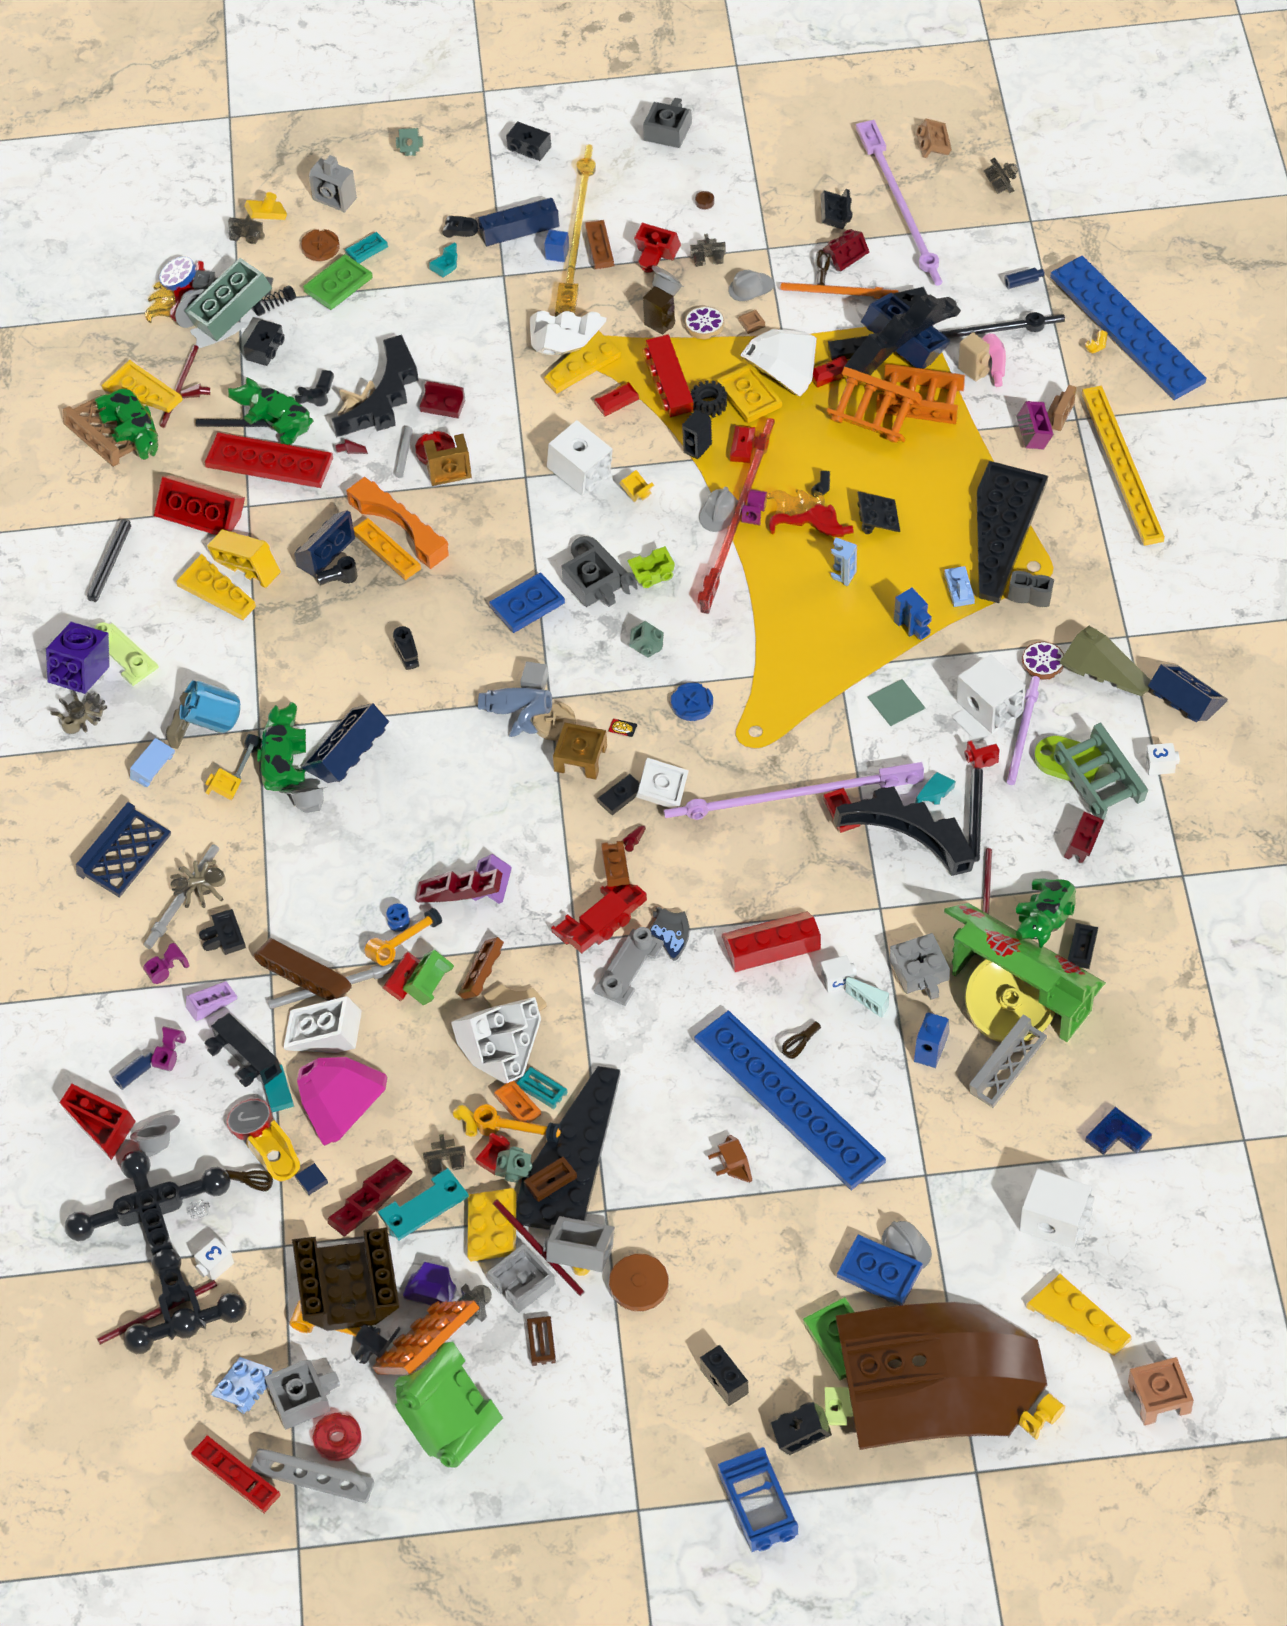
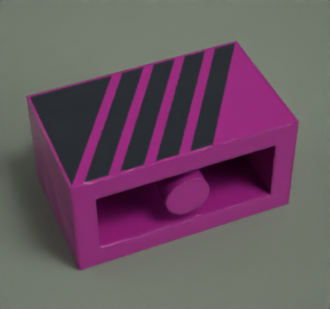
[1016,401,1054,450]

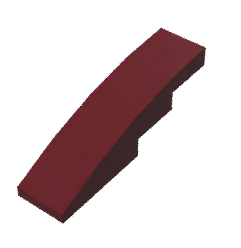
[415,869,503,902]
[327,1158,413,1237]

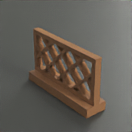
[63,395,135,467]

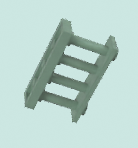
[1054,722,1148,820]

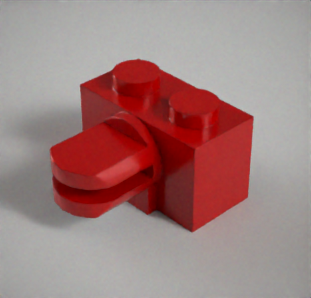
[634,222,681,273]

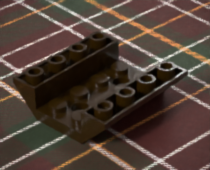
[292,1228,400,1331]

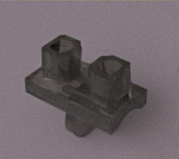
[984,157,1018,194]
[228,214,265,244]
[690,233,726,267]
[423,1134,466,1174]
[458,1284,492,1326]

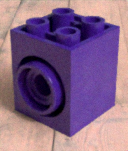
[46,622,110,694]

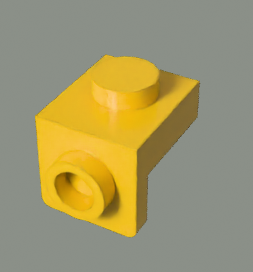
[619,470,654,502]

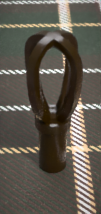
[816,250,830,285]
[782,1021,821,1059]
[226,1169,273,1191]

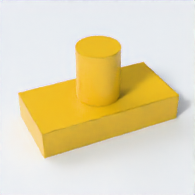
[244,192,287,220]

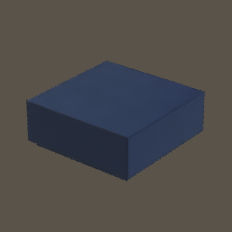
[295,1163,328,1196]

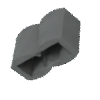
[1008,571,1054,607]

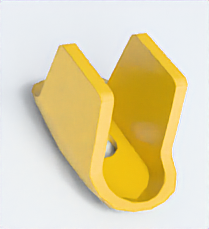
[246,1120,300,1181]

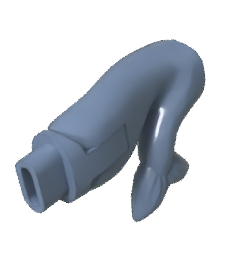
[478,688,552,737]

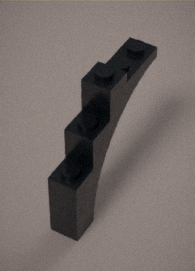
[843,294,961,376]
[332,334,419,437]
[834,786,975,876]

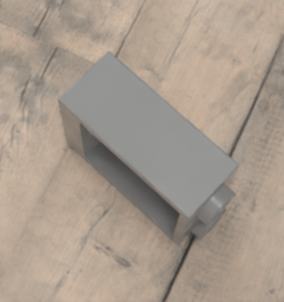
[543,1216,615,1272]

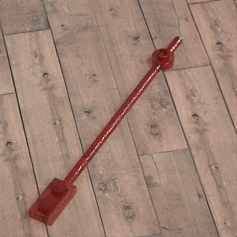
[697,418,775,614]

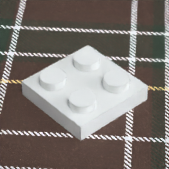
[636,758,689,808]

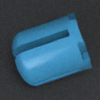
[179,680,240,733]

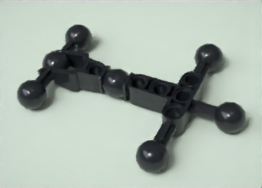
[65,1150,247,1354]

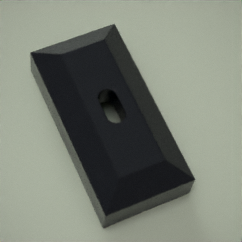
[1068,923,1098,969]

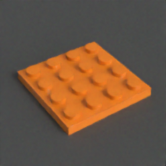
[372,1301,480,1375]

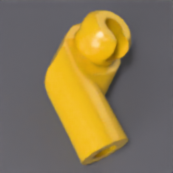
[1085,330,1107,354]
[453,1105,477,1137]

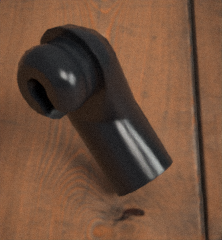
[811,471,830,498]

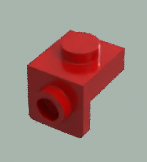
[964,741,1000,769]
[475,1133,510,1175]

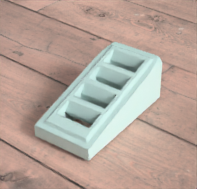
[846,977,889,1017]

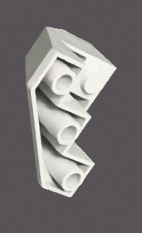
[530,311,607,355]
[740,329,817,397]
[451,997,541,1083]

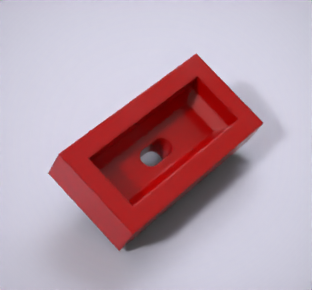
[812,356,848,387]
[594,382,639,417]
[730,425,756,463]
[823,788,861,833]
[383,952,420,1001]

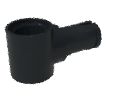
[316,556,358,586]

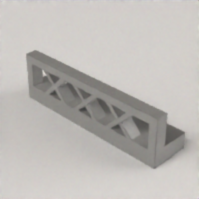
[969,1014,1047,1108]

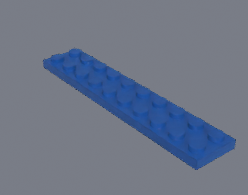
[1051,255,1206,401]
[694,1010,886,1191]

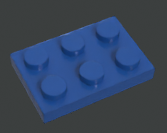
[489,572,565,633]
[837,1234,923,1306]

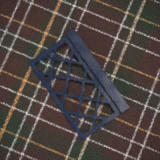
[76,802,171,898]

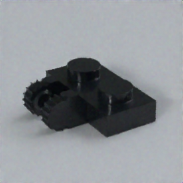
[199,909,246,955]

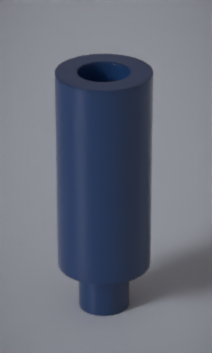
[1004,267,1045,289]
[112,1052,153,1090]

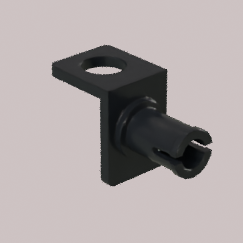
[354,1325,401,1364]

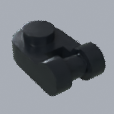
[442,216,478,238]

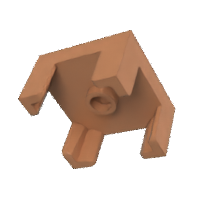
[1128,1357,1194,1426]

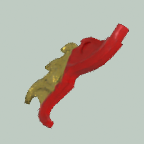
[145,261,205,323]
[767,489,854,537]

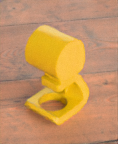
[1019,1393,1066,1439]

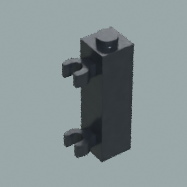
[205,1013,282,1087]

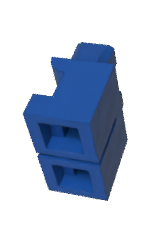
[894,587,932,640]

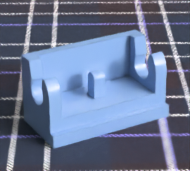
[831,538,857,586]
[130,738,175,787]

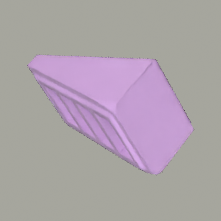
[186,981,237,1021]

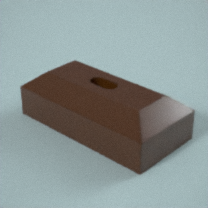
[524,1156,577,1202]

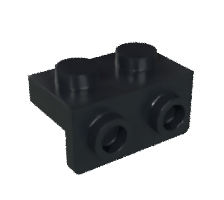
[821,189,853,229]

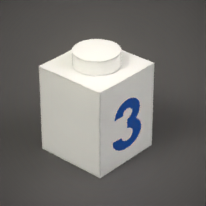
[1145,743,1180,775]
[821,955,857,992]
[194,1238,234,1281]

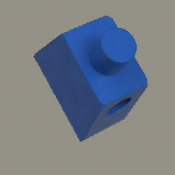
[914,1013,950,1068]

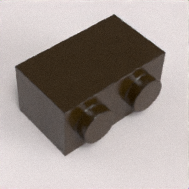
[643,286,675,335]

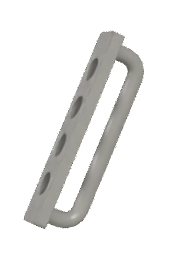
[251,1448,374,1503]

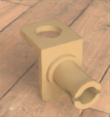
[338,381,375,416]

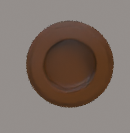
[695,191,715,210]

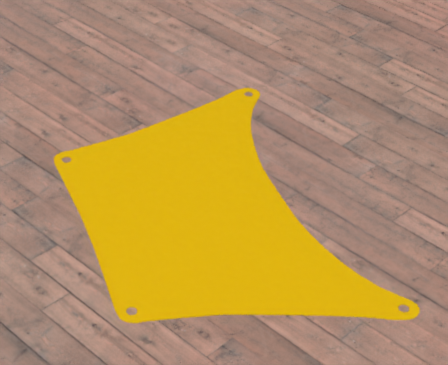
[570,327,1054,748]

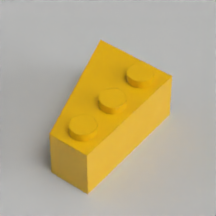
[207,530,281,588]

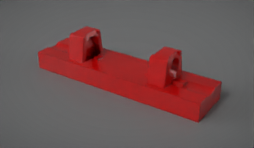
[191,1435,281,1514]

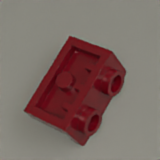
[822,229,870,272]
[420,381,465,418]

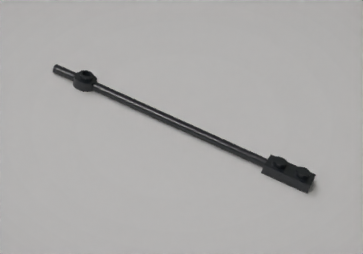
[828,312,1065,360]

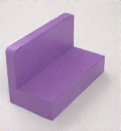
[471,854,512,904]

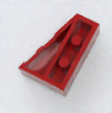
[59,1083,136,1160]

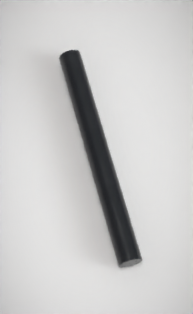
[196,419,272,427]

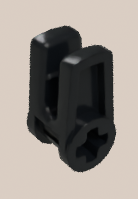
[393,626,419,670]

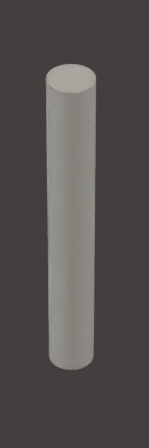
[395,427,412,478]

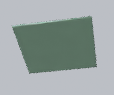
[867,679,926,726]

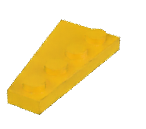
[544,330,621,394]
[176,554,256,620]
[1026,1274,1132,1356]

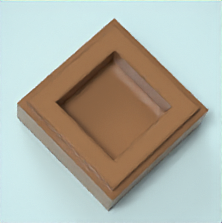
[739,310,765,334]

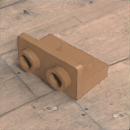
[917,118,952,158]
[1047,385,1076,431]

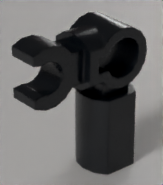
[295,370,334,407]

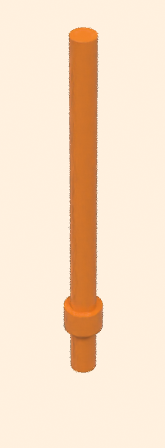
[780,282,899,299]

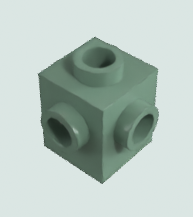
[396,128,423,156]
[629,621,664,658]
[495,1147,532,1182]

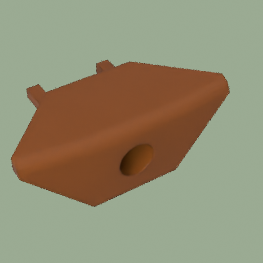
[708,1135,753,1183]

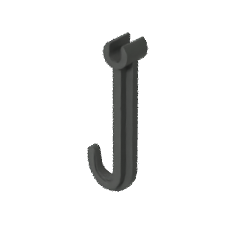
[571,536,638,594]

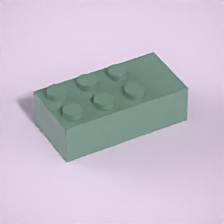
[184,258,272,341]

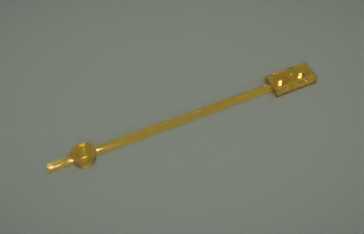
[555,144,596,317]

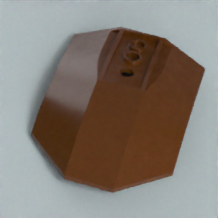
[836,1302,1048,1450]

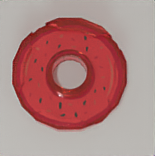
[312,1413,362,1461]

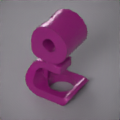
[742,489,767,525]
[143,943,190,984]
[151,1026,186,1071]

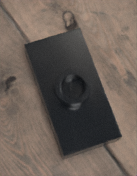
[597,774,640,815]

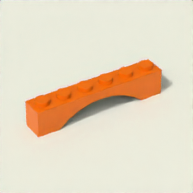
[346,477,449,569]

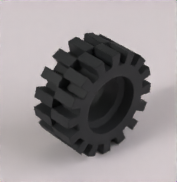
[691,380,727,418]

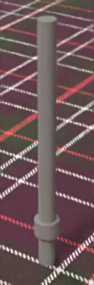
[143,844,219,949]
[268,961,398,1009]

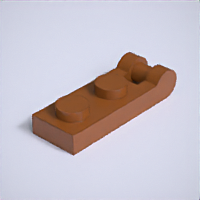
[601,840,630,887]

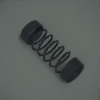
[252,285,296,316]

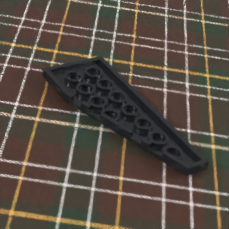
[977,461,1048,603]
[516,1066,621,1230]

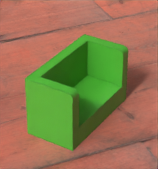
[403,950,454,1005]

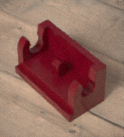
[1064,811,1104,863]

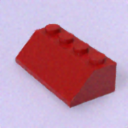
[154,475,245,535]
[722,911,821,972]

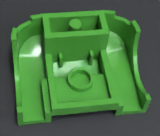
[394,1342,503,1468]

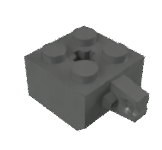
[643,98,692,148]
[561,546,621,607]

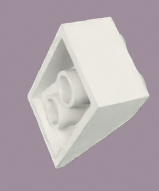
[284,996,362,1053]

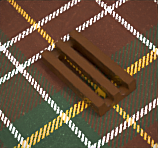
[527,1316,556,1366]

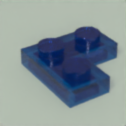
[1085,1107,1152,1155]

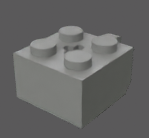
[309,155,357,213]
[890,933,950,1000]
[264,1360,340,1430]

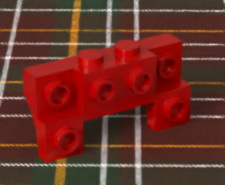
[551,884,647,954]

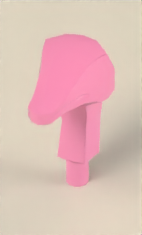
[982,333,1006,387]

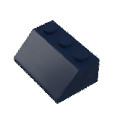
[294,510,355,578]
[1148,664,1228,722]

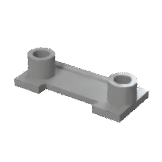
[594,927,664,1006]

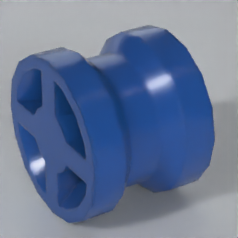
[386,903,410,932]

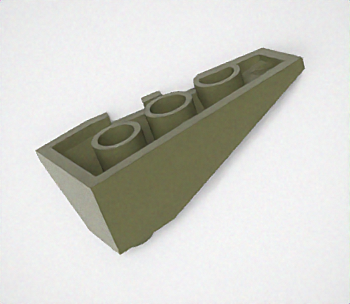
[1060,625,1151,696]

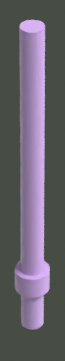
[1007,676,1040,785]

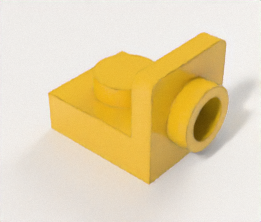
[205,768,242,800]

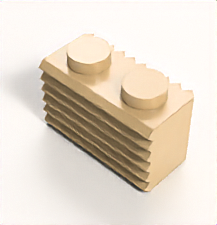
[958,333,990,381]

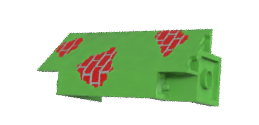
[944,903,1106,1042]

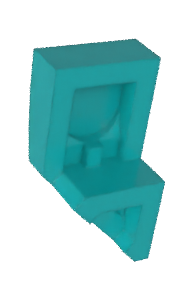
[429,242,457,278]
[915,772,956,805]

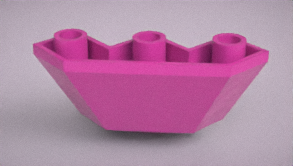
[297,1057,388,1146]

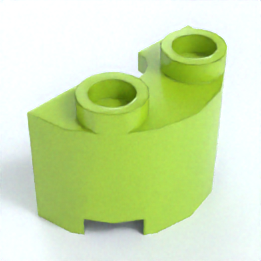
[627,546,675,588]

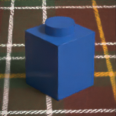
[544,229,569,262]

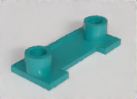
[378,1168,469,1241]

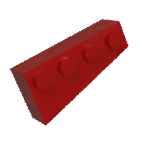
[643,334,694,418]

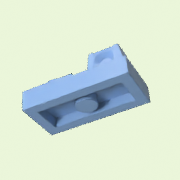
[944,566,975,607]

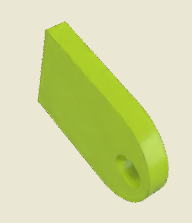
[1034,736,1102,783]

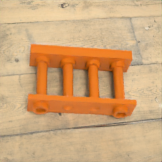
[876,364,965,424]
[826,367,922,443]

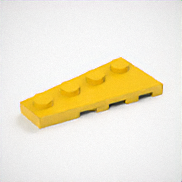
[101,360,183,413]

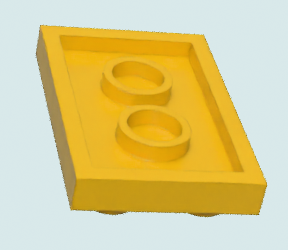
[717,364,782,423]
[467,1188,516,1262]

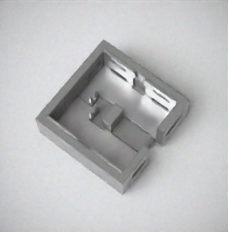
[487,1244,555,1313]

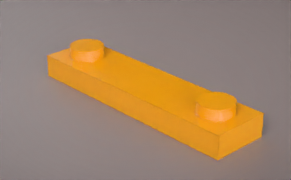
[353,518,421,580]

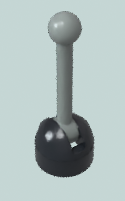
[234,734,262,779]

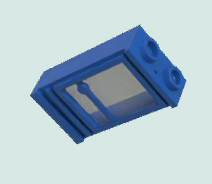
[718,1447,798,1552]

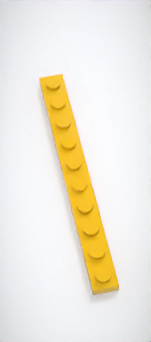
[1082,385,1165,546]

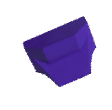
[403,1262,457,1305]

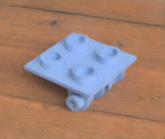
[211,1357,273,1414]

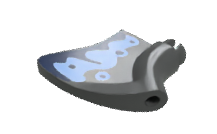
[649,907,690,961]

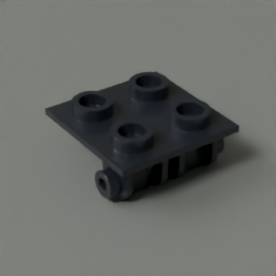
[857,491,900,534]

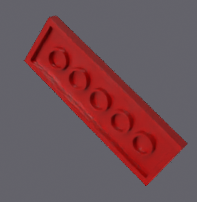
[205,432,333,488]

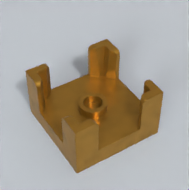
[424,433,472,486]
[553,722,607,780]

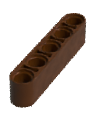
[254,938,352,1001]

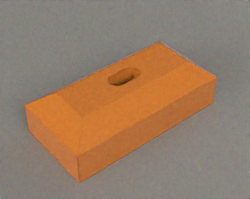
[494,1080,541,1123]

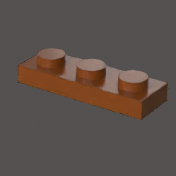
[585,220,614,270]
[458,937,504,1000]

